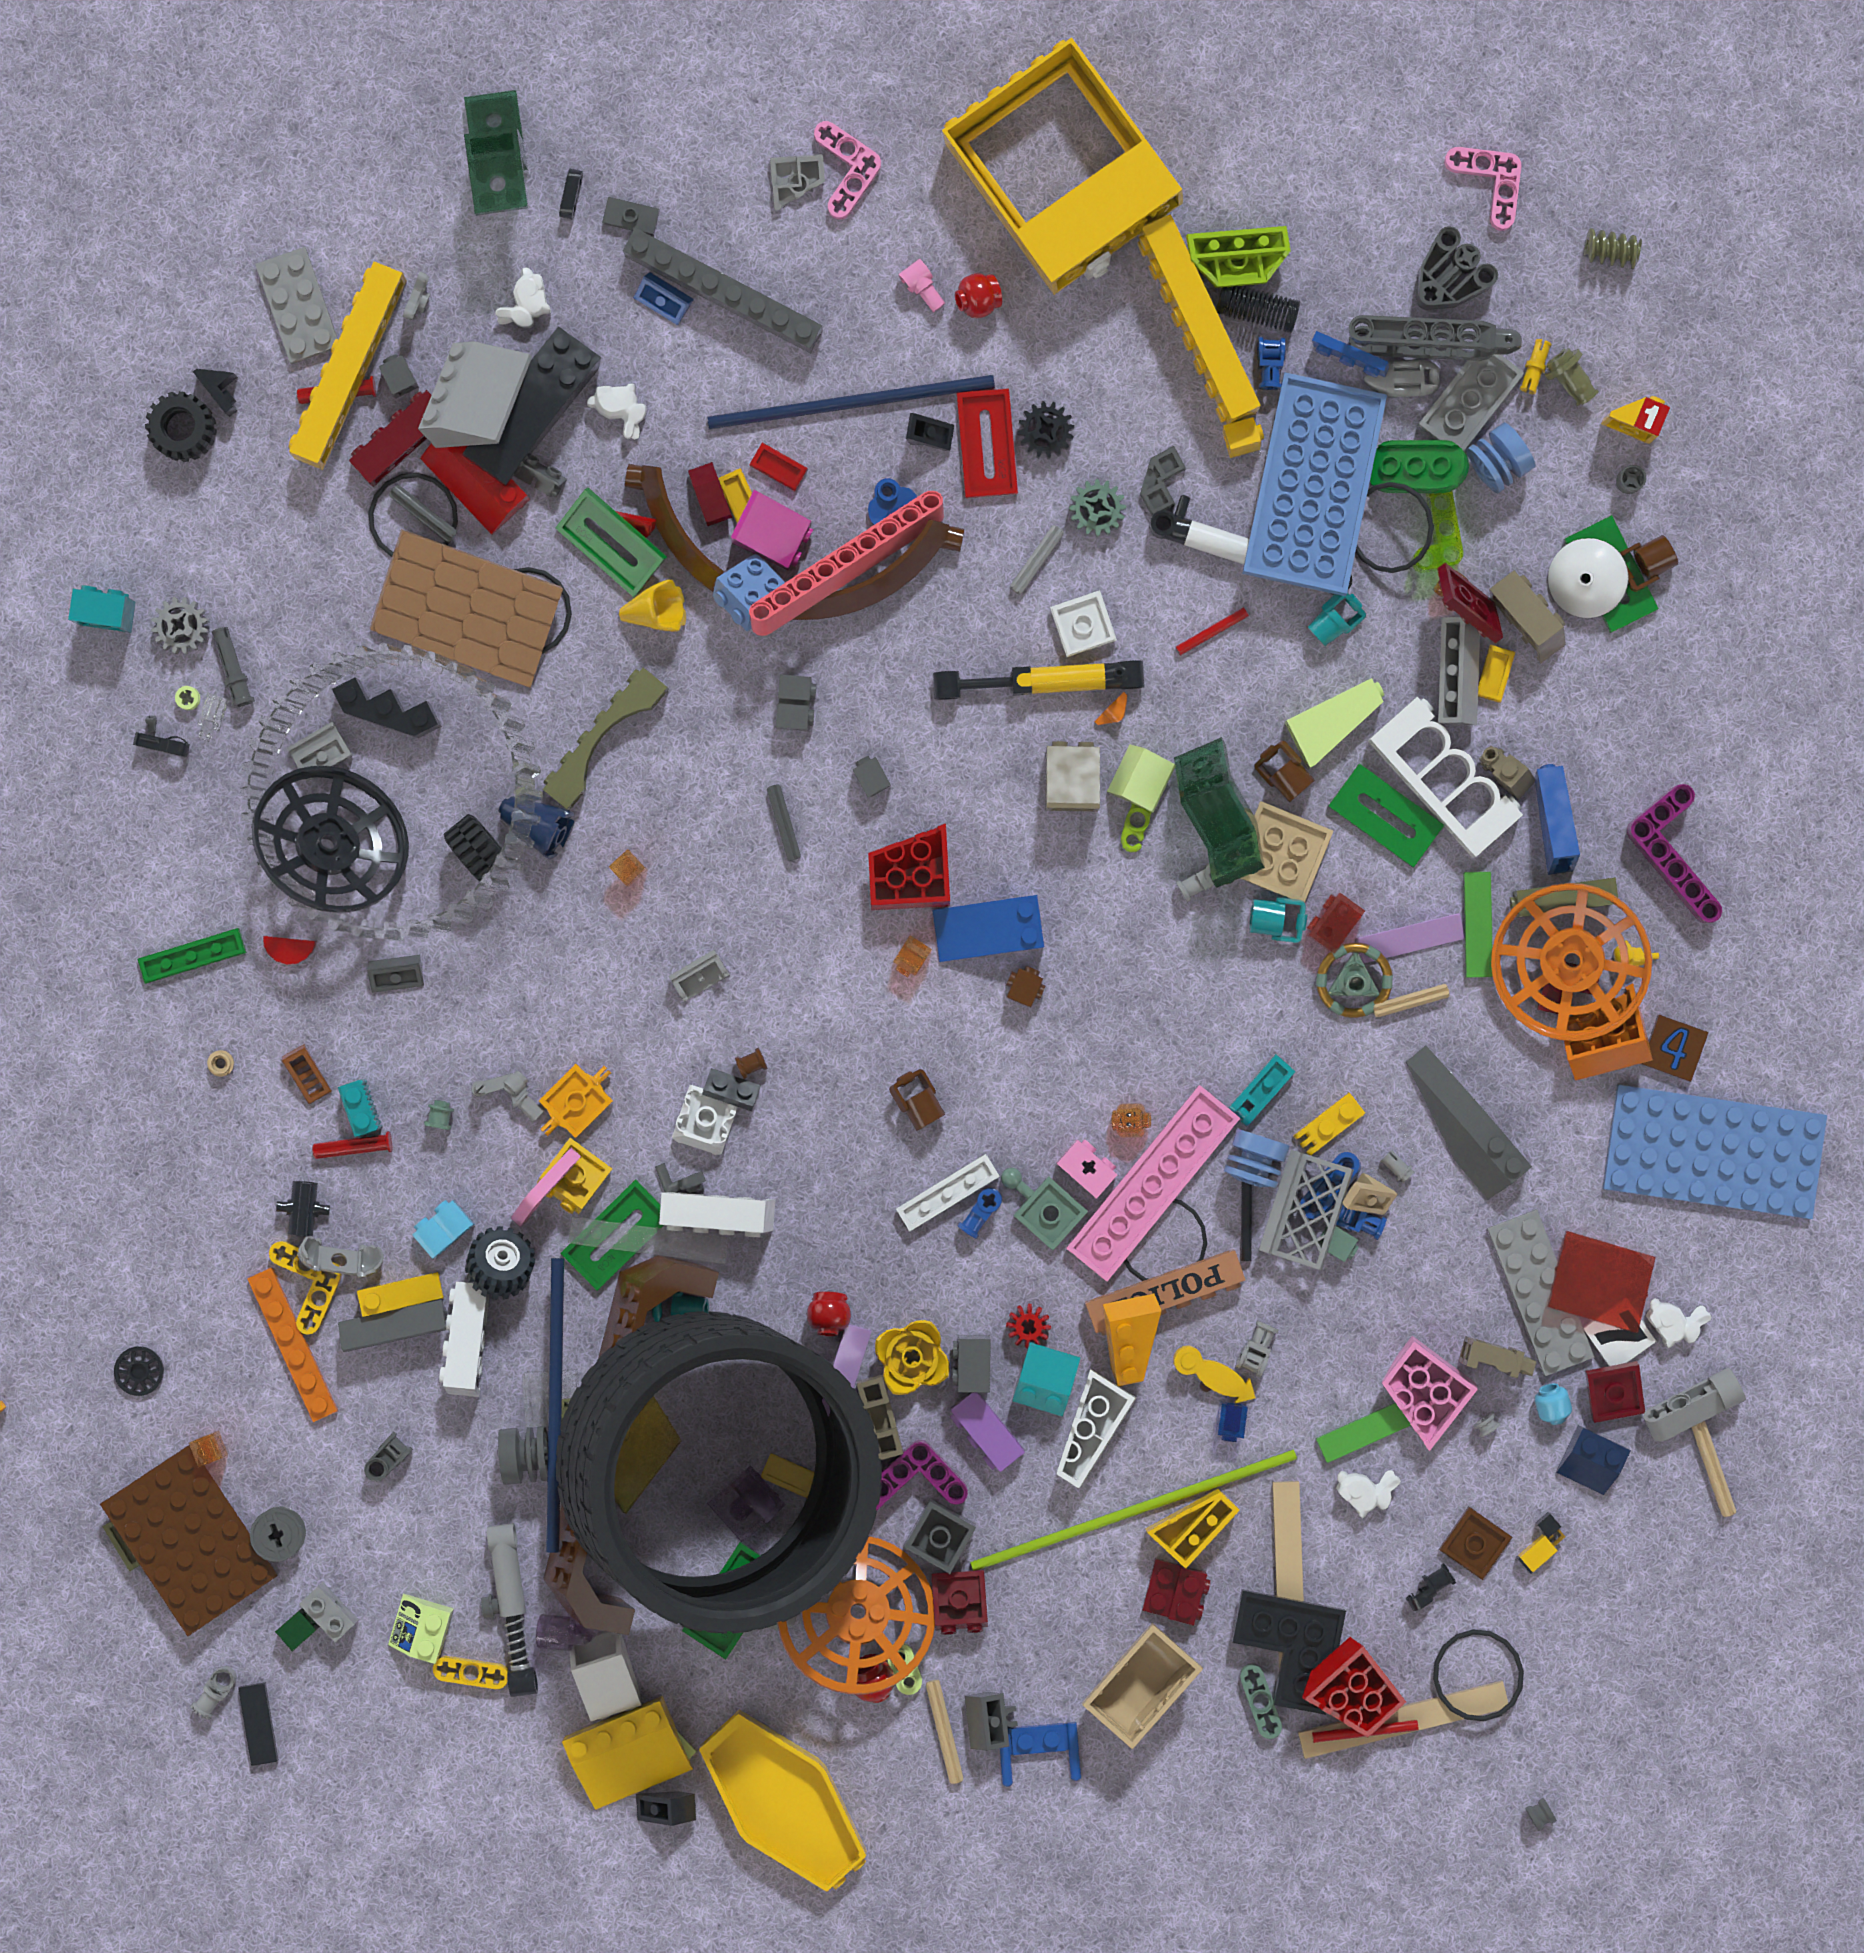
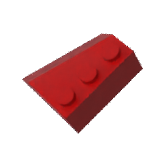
[868,823,950,911]
[1302,1637,1406,1738]

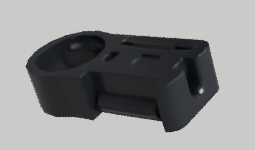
[133,732,190,757]

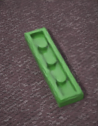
[1463,872,1493,978]
[1316,1403,1411,1463]

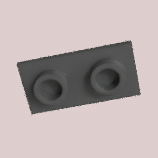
[514,454,567,497]

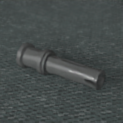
[212,627,255,708]

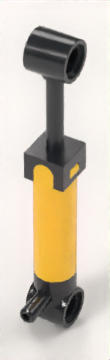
[933,660,1145,700]

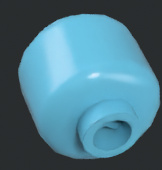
[1535,1383,1572,1425]

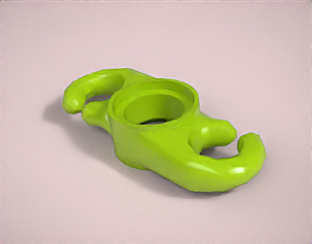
[1120,803,1152,853]

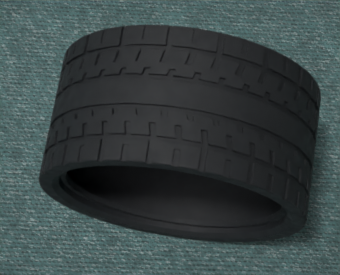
[556,1311,882,1634]

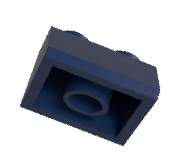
[1556,1425,1631,1495]

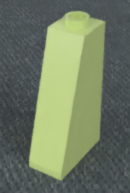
[1285,678,1385,769]

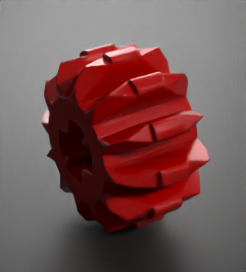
[1006,1303,1051,1349]

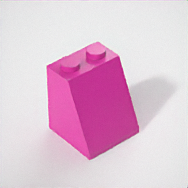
[731,490,814,570]

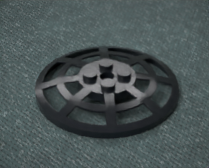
[252,766,409,913]

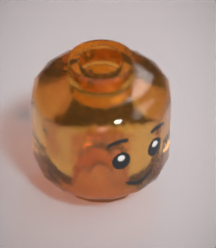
[1111,1103,1152,1138]

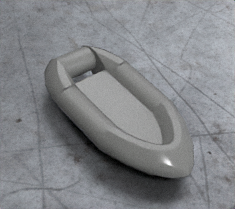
[1364,360,1440,397]

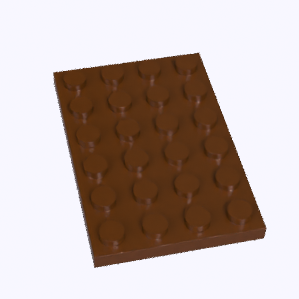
[100,1444,278,1637]

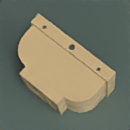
[1082,1623,1203,1749]

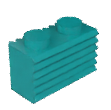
[338,1079,383,1137]

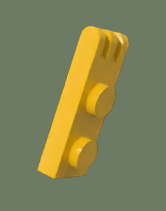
[1293,1092,1365,1156]

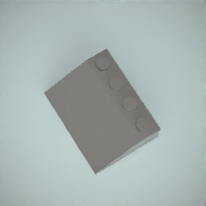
[418,341,532,448]

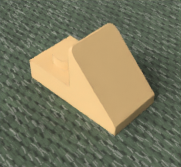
[1342,1173,1398,1215]

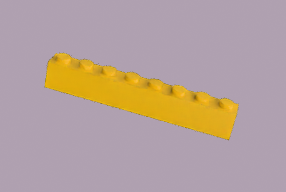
[288,261,407,470]

